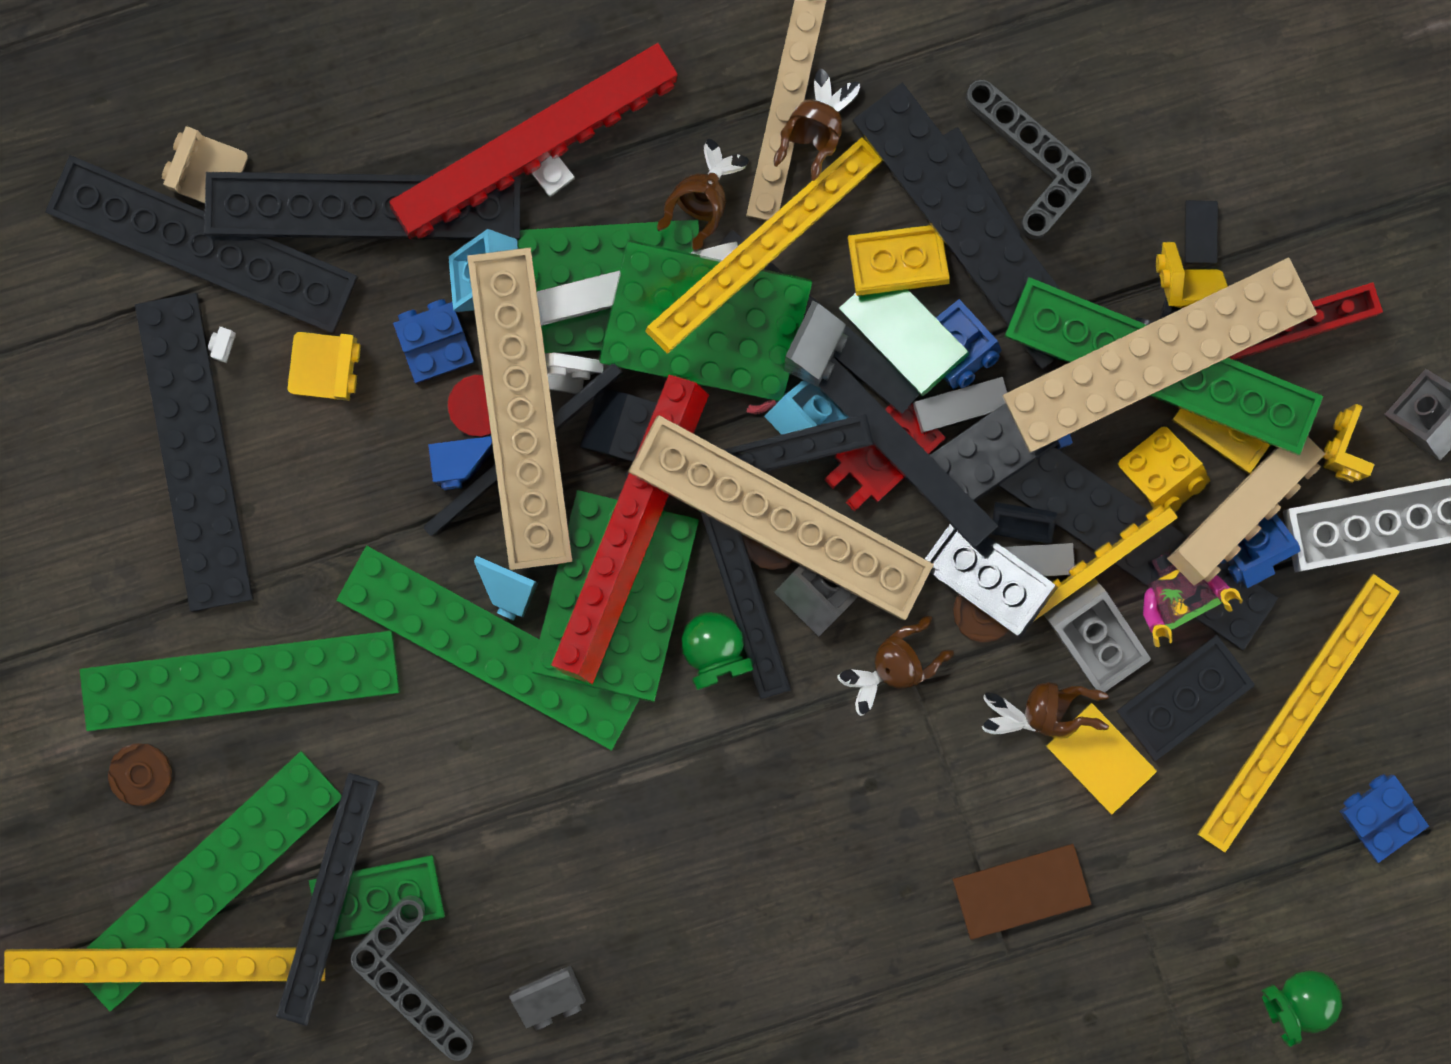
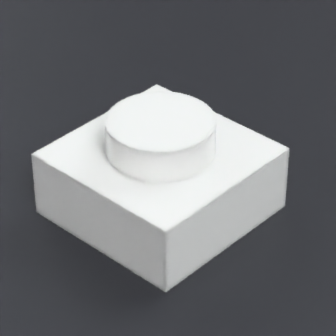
[532,156,575,197]
[208,327,236,363]

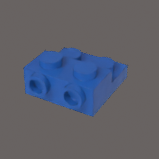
[393,299,475,384]
[936,299,1002,390]
[1221,514,1301,588]
[1339,774,1429,863]

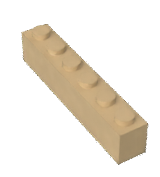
[1167,436,1325,586]

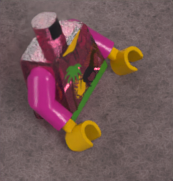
[1143,552,1243,647]

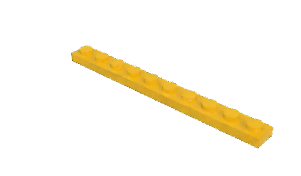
[645,137,882,354]
[1197,574,1400,852]
[4,947,325,983]

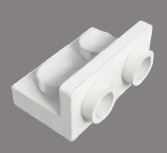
[545,353,604,394]

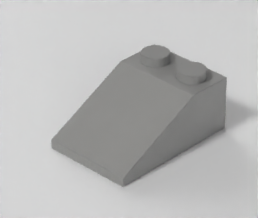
[1043,578,1151,692]

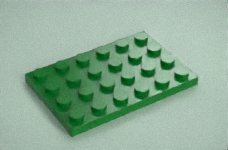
[517,220,700,354]
[599,239,812,401]
[532,490,699,702]

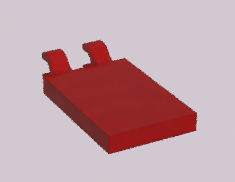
[824,403,946,511]

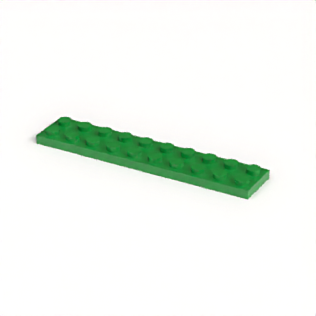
[1004,277,1324,456]
[336,545,640,751]
[79,631,400,731]
[84,751,342,1012]

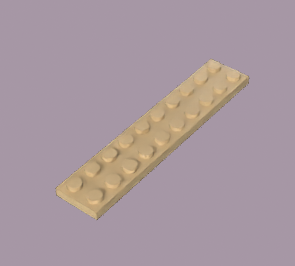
[467,247,572,570]
[1002,257,1317,453]
[628,415,934,620]

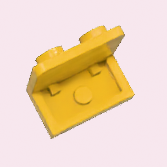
[1156,242,1228,308]
[288,332,361,401]
[1322,404,1375,483]
[1118,427,1210,512]

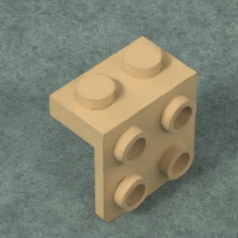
[162,126,248,203]

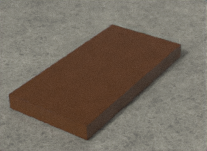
[952,843,1091,940]

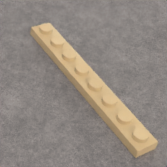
[746,0,827,221]

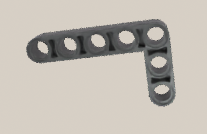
[965,80,1091,240]
[351,895,473,1061]

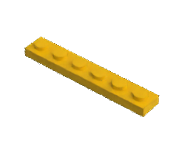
[1033,505,1178,622]

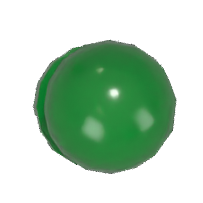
[682,612,754,690]
[1261,970,1342,1047]

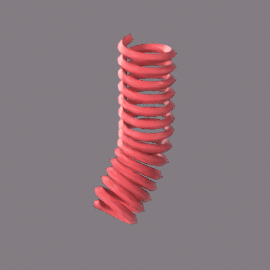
[747,400,777,414]

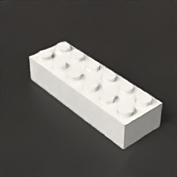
[1283,478,1451,572]

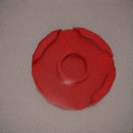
[448,374,491,437]

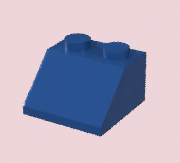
[428,436,493,491]

